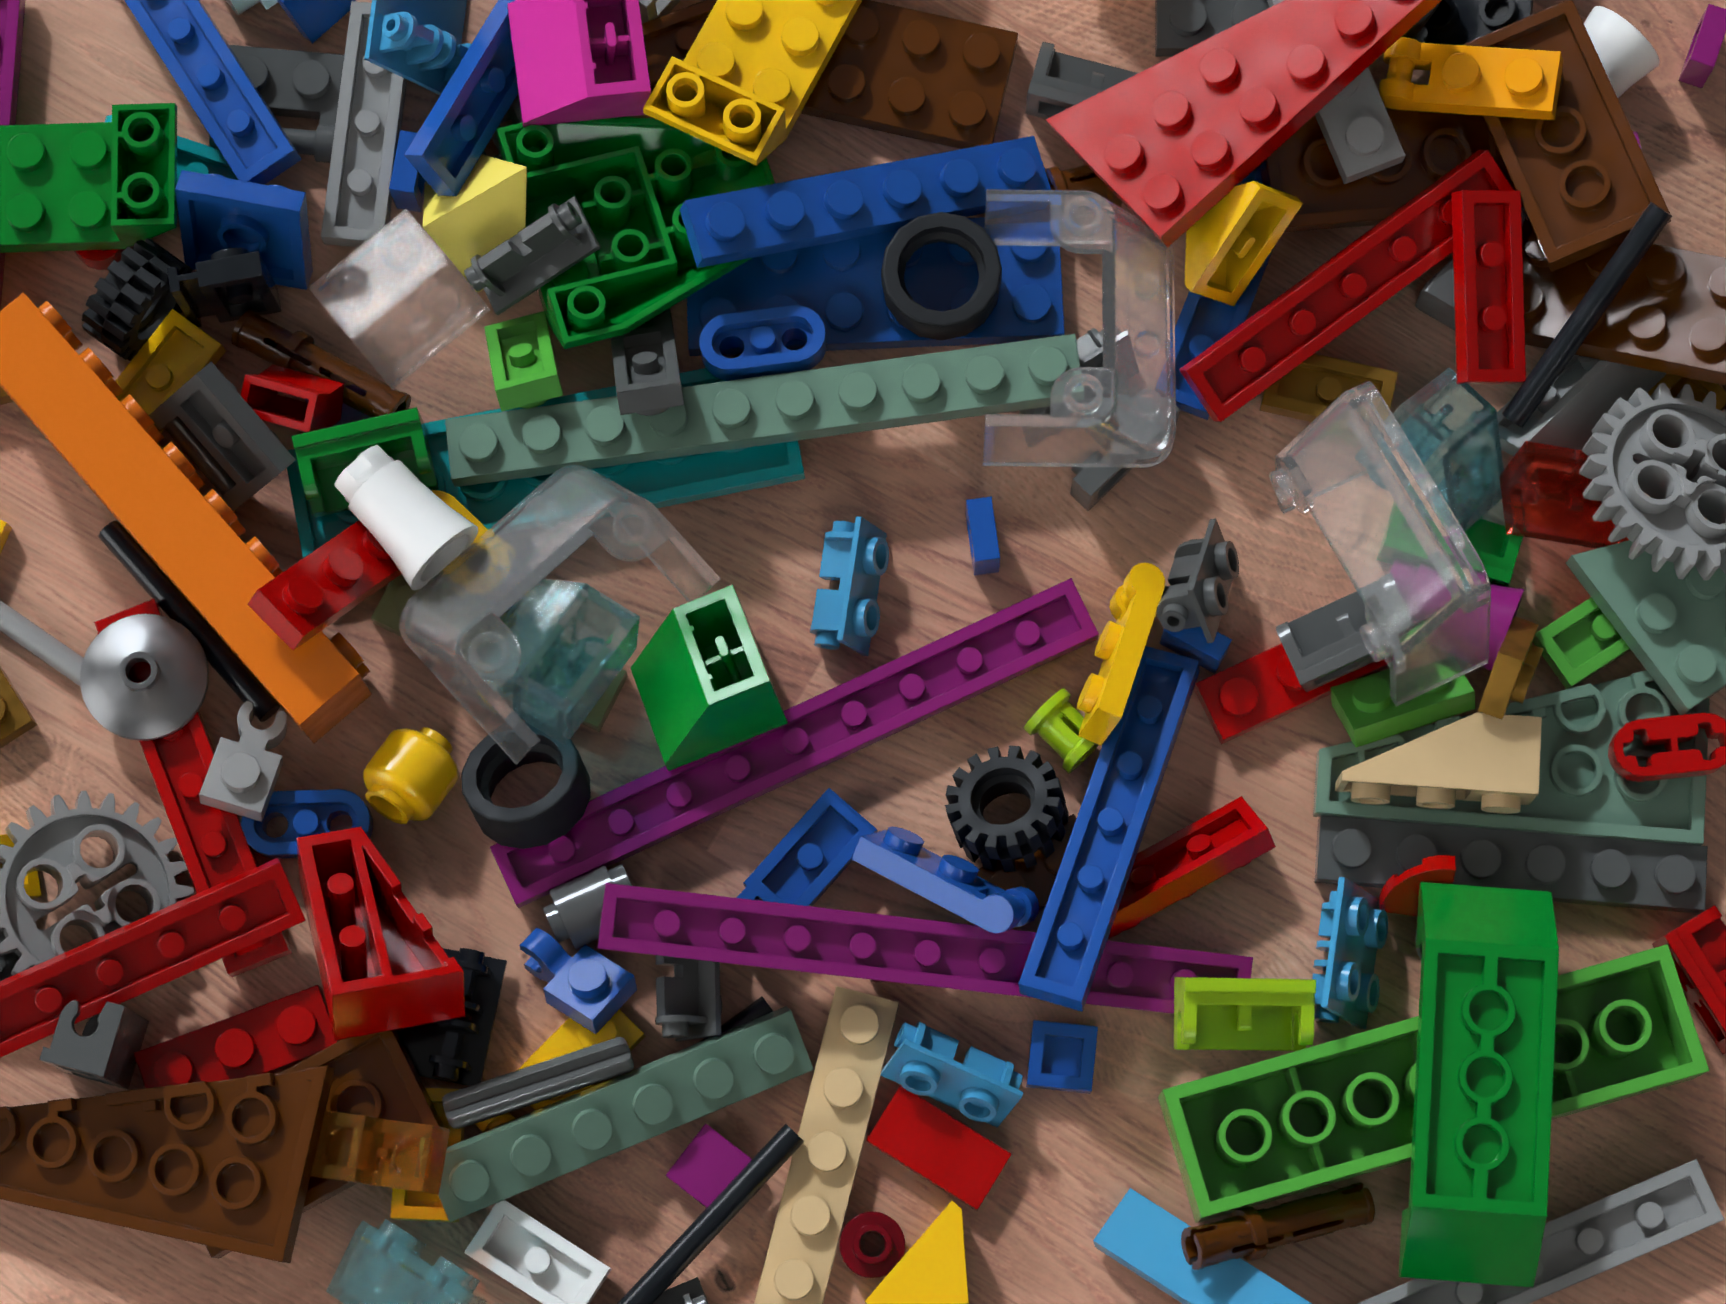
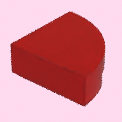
[1379,855,1456,917]

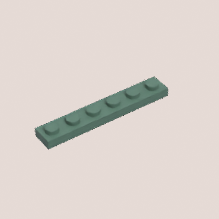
[423,1006,814,1222]

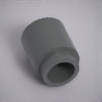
[543,864,632,949]

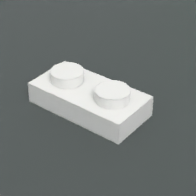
[464,1200,612,1304]

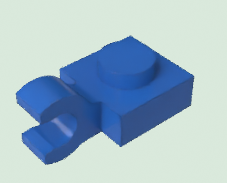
[519,928,637,1034]

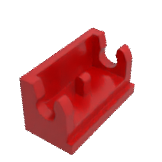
[1652,905,1726,1055]

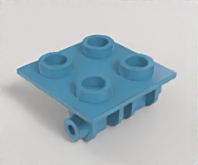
[364,0,471,95]
[1312,877,1388,1029]

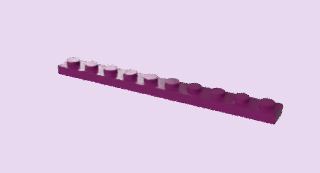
[490,578,1099,908]
[597,883,1253,1014]

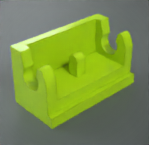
[1174,977,1316,1051]

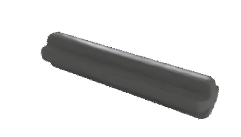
[442,1037,634,1129]

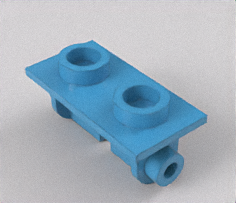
[810,516,889,656]
[880,1021,1023,1128]

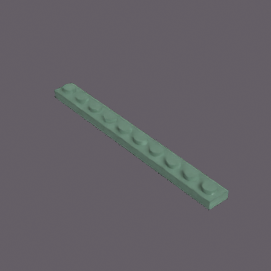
[445,334,1084,487]

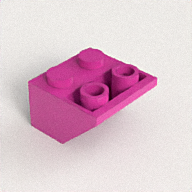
[507,0,651,127]

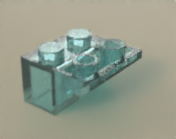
[1357,367,1507,544]
[458,577,640,746]
[326,1218,487,1304]

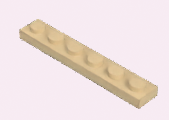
[754,986,899,1304]

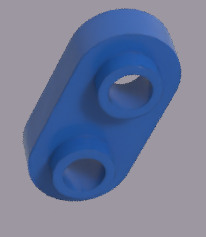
[699,305,827,381]
[241,789,373,859]

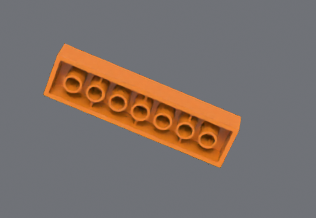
[0,292,372,744]

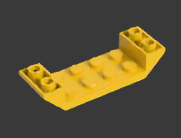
[643,0,862,166]

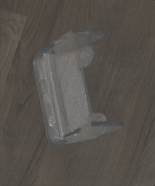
[983,189,1176,468]
[1269,381,1491,707]
[399,465,721,765]

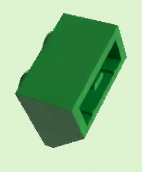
[631,584,788,771]

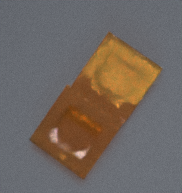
[311,1111,450,1195]

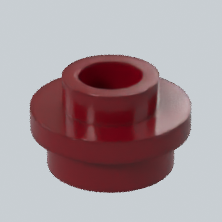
[840,1212,905,1278]

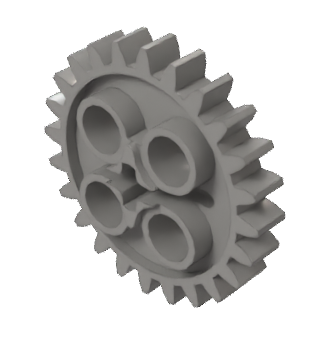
[1579,383,1726,580]
[0,791,194,976]

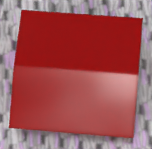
[241,364,344,432]

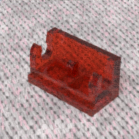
[1499,441,1629,549]

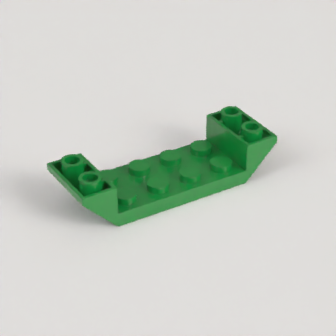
[0,103,177,253]
[1399,882,1559,1288]

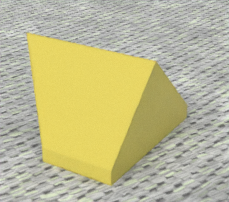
[422,154,527,293]

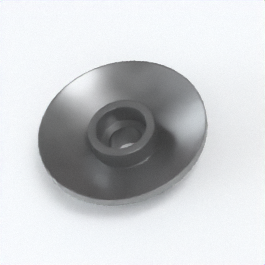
[80,614,209,741]

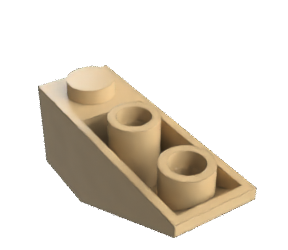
[1335,712,1542,814]

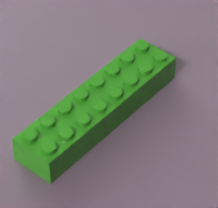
[1158,944,1709,1223]

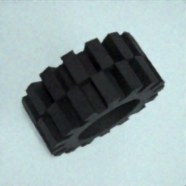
[82,238,193,361]
[945,745,1068,872]

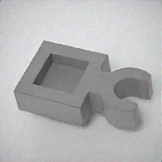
[199,701,287,822]

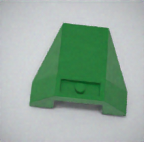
[497,117,775,349]

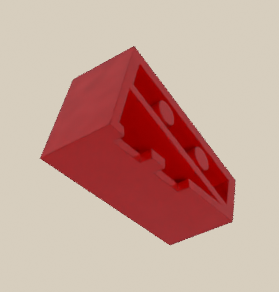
[296,827,465,1041]

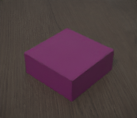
[1678,4,1726,88]
[665,1123,752,1208]

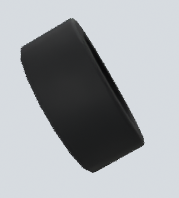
[881,212,1002,341]
[462,721,591,849]

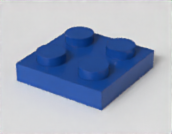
[175,170,313,290]

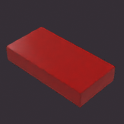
[866,1085,1012,1211]

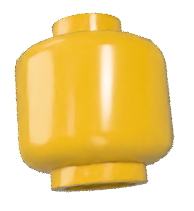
[362,727,459,824]

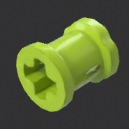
[1024,688,1100,774]

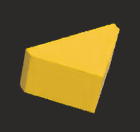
[1184,181,1303,306]
[865,1201,969,1304]

